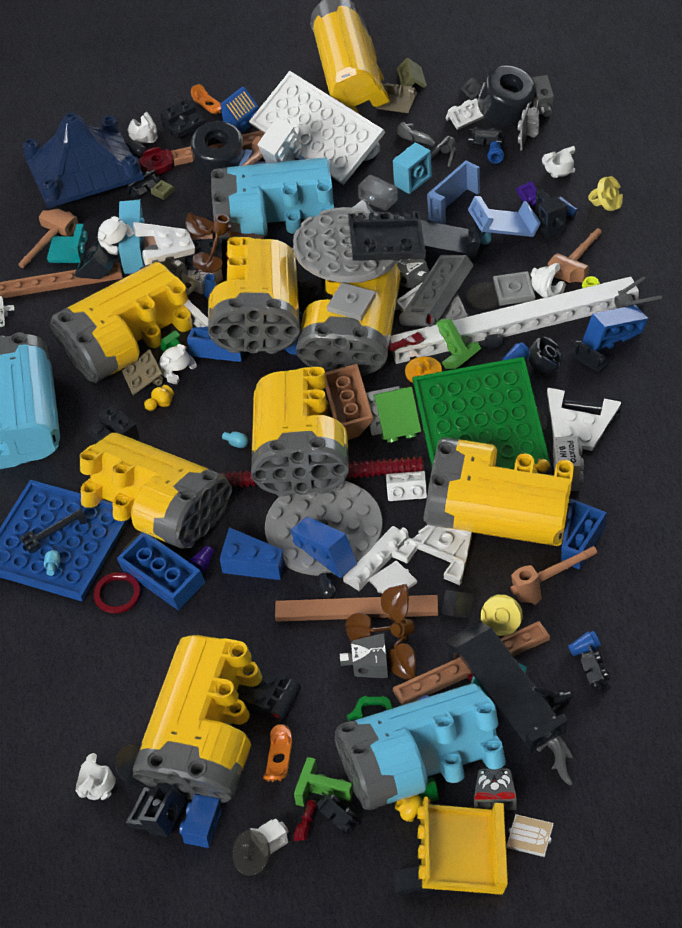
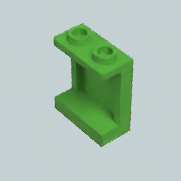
[373,387,421,442]

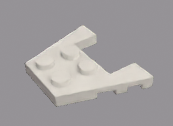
[133,222,195,265]
[547,388,621,451]
[391,525,472,585]

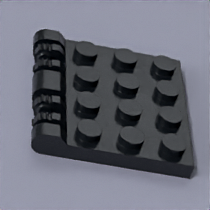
[348,211,426,261]

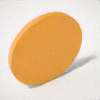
[405,356,442,383]

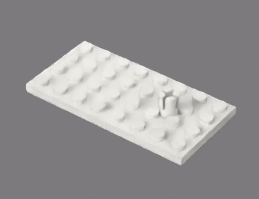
[249,71,385,185]

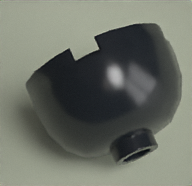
[528,337,566,374]

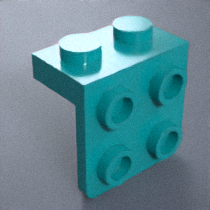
[47,224,88,263]

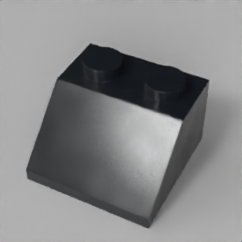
[74,240,119,279]

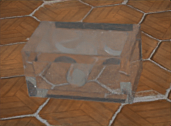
[358,175,398,211]

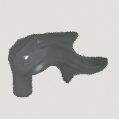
[397,122,435,146]
[536,736,573,785]

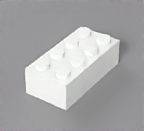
[257,117,302,163]

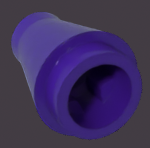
[190,546,214,573]

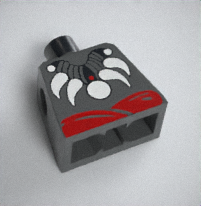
[474,767,516,810]

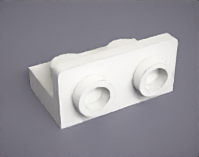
[446,99,485,130]
[386,471,427,501]

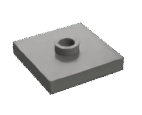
[493,271,535,305]
[327,282,376,321]

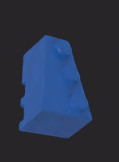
[582,305,648,352]
[187,327,245,362]
[561,498,607,570]
[290,516,357,578]
[220,528,284,580]

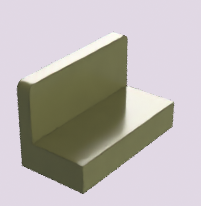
[397,58,427,88]

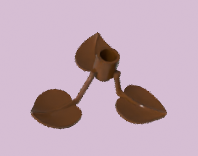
[186,212,263,273]
[345,584,416,680]

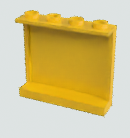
[417,797,508,894]

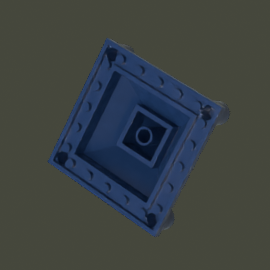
[23,113,144,208]

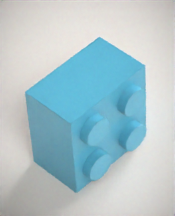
[393,143,432,194]

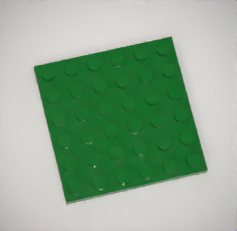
[412,357,550,469]

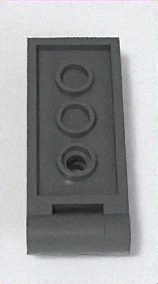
[399,255,473,327]

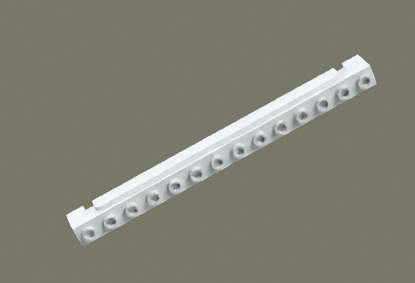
[390,277,639,364]

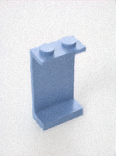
[427,161,480,224]
[468,196,541,237]

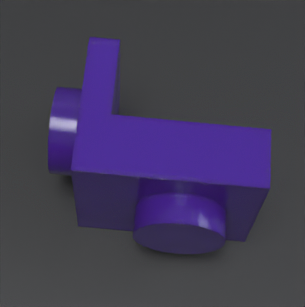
[516,181,537,206]

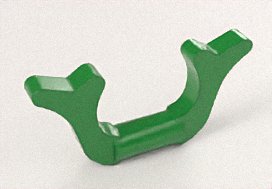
[347,696,392,721]

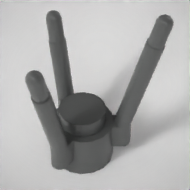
[431,135,457,167]
[614,277,662,309]

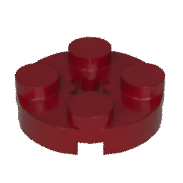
[140,147,173,176]

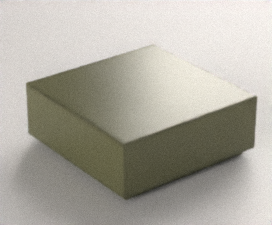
[151,180,175,200]

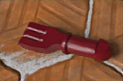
[388,332,425,352]
[294,800,317,841]

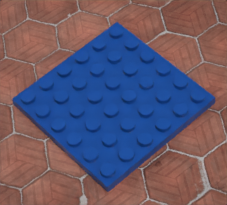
[0,480,131,601]

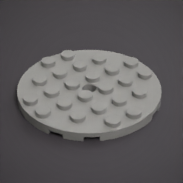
[293,207,398,283]
[265,481,382,576]

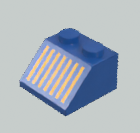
[221,86,259,134]

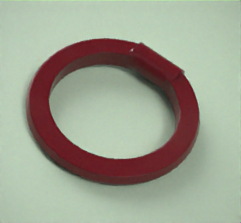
[94,572,141,613]

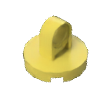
[588,176,623,211]
[481,595,523,636]

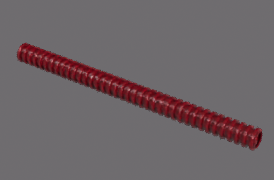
[221,456,424,488]

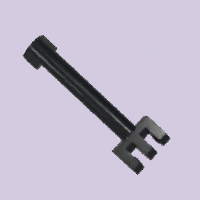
[562,394,622,420]
[20,508,87,553]

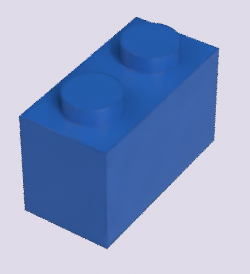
[180,794,222,848]

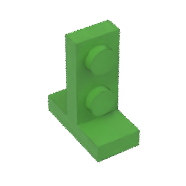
[436,319,481,369]
[294,757,353,807]

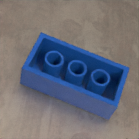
[117,532,205,611]

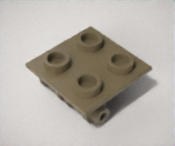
[377,83,417,113]
[122,349,163,395]

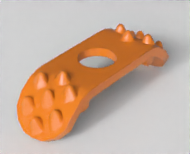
[191,84,222,114]
[263,724,292,782]

